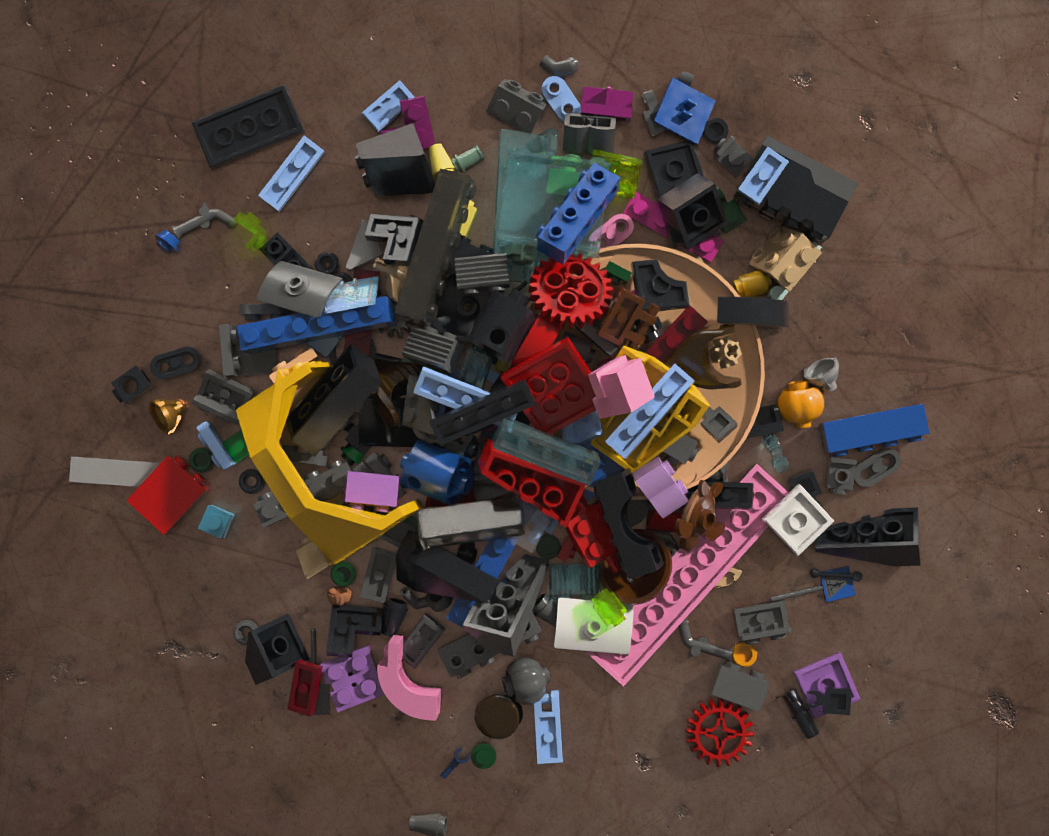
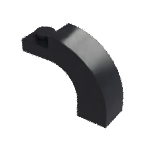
[717,297,789,329]

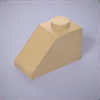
[296,537,333,580]

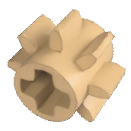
[709,336,742,369]

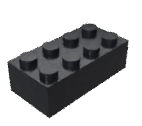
[286,344,381,457]

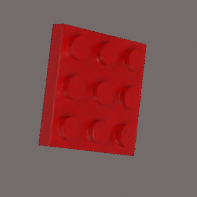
[501,337,596,439]

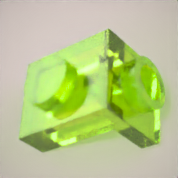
[234,211,268,252]

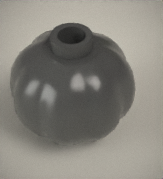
[502,657,551,705]

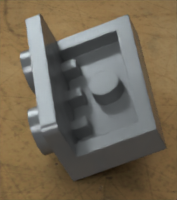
[486,79,548,135]
[192,369,255,424]
[733,600,791,644]

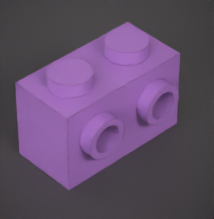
[342,471,399,514]

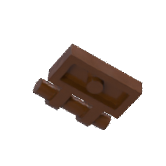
[597,288,660,350]

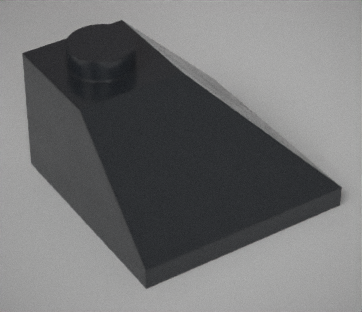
[245,613,309,685]

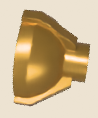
[149,399,184,435]

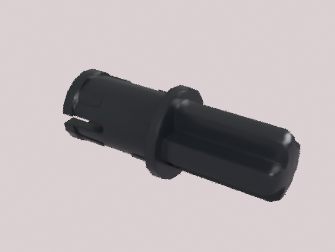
[782,688,819,739]

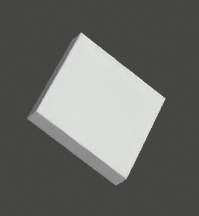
[762,484,834,556]

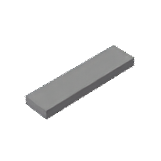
[69,457,160,487]

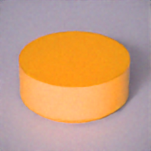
[731,641,757,667]

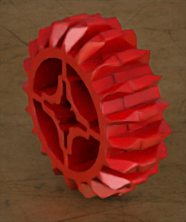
[685,697,754,767]

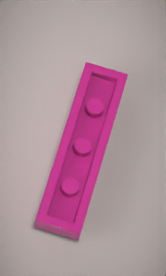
[623,191,724,263]

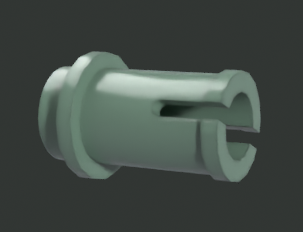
[451,145,484,173]

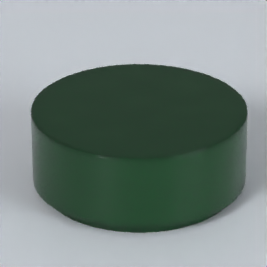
[331,561,357,587]

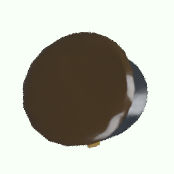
[474,694,523,739]

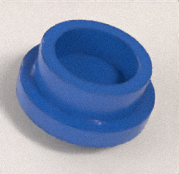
[155,230,180,253]

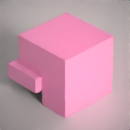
[588,355,655,419]

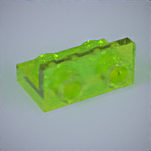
[589,149,643,198]

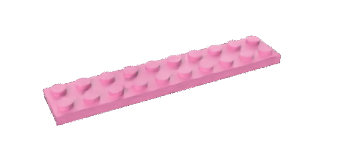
[585,464,789,687]

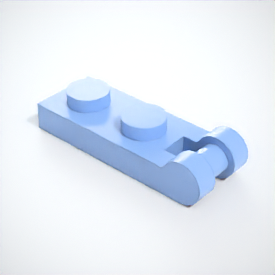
[534,690,563,764]

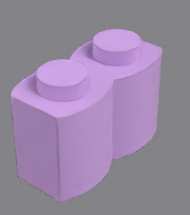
[632,457,689,518]

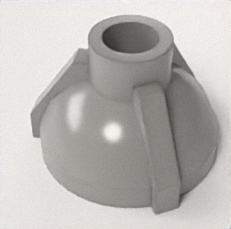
[803,357,839,393]

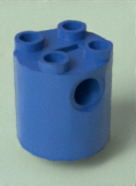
[400,439,473,506]

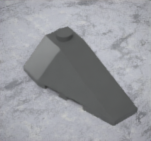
[463,554,549,657]

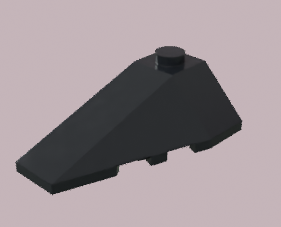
[815,507,921,566]

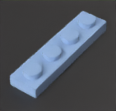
[605,364,695,459]
[413,367,517,430]

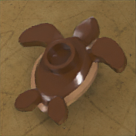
[675,480,725,553]

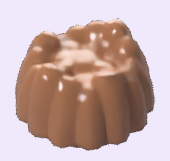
[327,587,351,606]

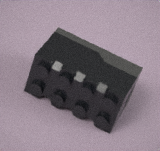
[733,136,858,244]

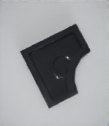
[631,259,690,311]

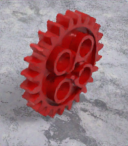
[528,253,613,329]

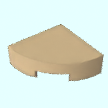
[714,567,742,588]

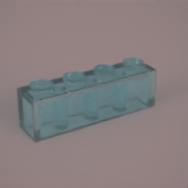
[493,417,600,486]

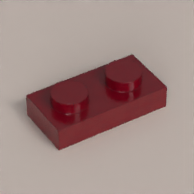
[287,659,323,717]

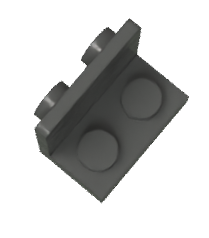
[219,324,278,377]

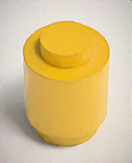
[733,270,772,298]

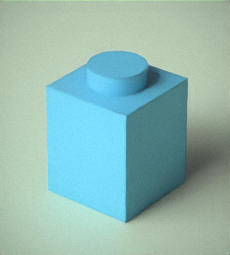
[198,505,235,539]

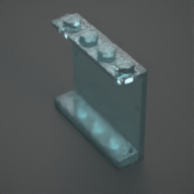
[496,148,611,258]

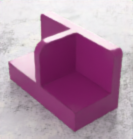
[581,86,633,122]

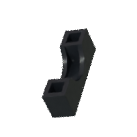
[594,468,664,579]

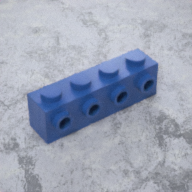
[536,163,620,265]
[819,403,930,457]

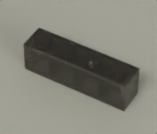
[417,495,525,549]

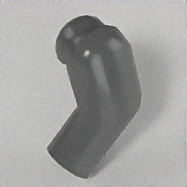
[539,55,579,78]
[646,528,678,556]

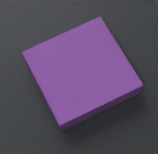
[793,652,861,719]

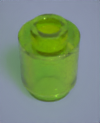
[591,588,628,628]

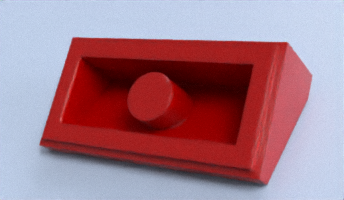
[646,510,682,532]

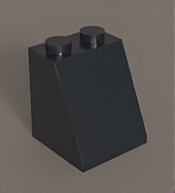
[354,123,438,196]

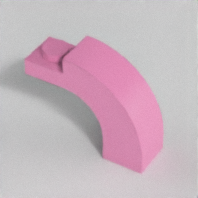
[377,635,441,721]

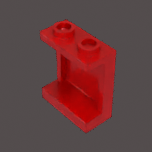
[126,455,209,535]

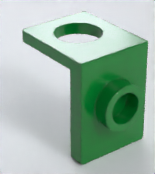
[222,426,249,463]

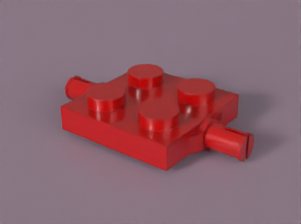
[565,496,621,573]

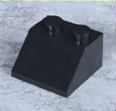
[657,173,729,250]

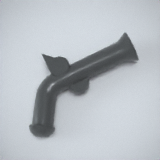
[172,201,237,239]
[678,619,733,662]

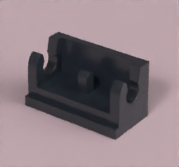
[746,404,784,439]

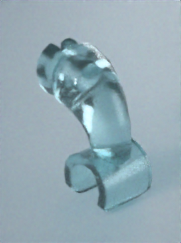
[763,433,790,473]

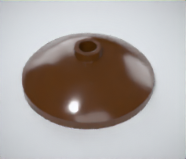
[599,529,672,605]

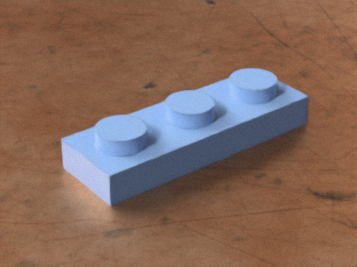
[258,136,325,212]

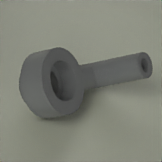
[400,587,453,612]

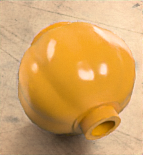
[777,380,824,428]

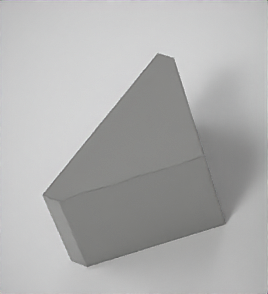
[345,220,384,272]

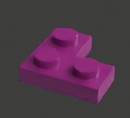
[381,95,435,149]

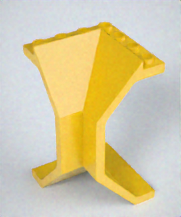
[236,361,424,564]

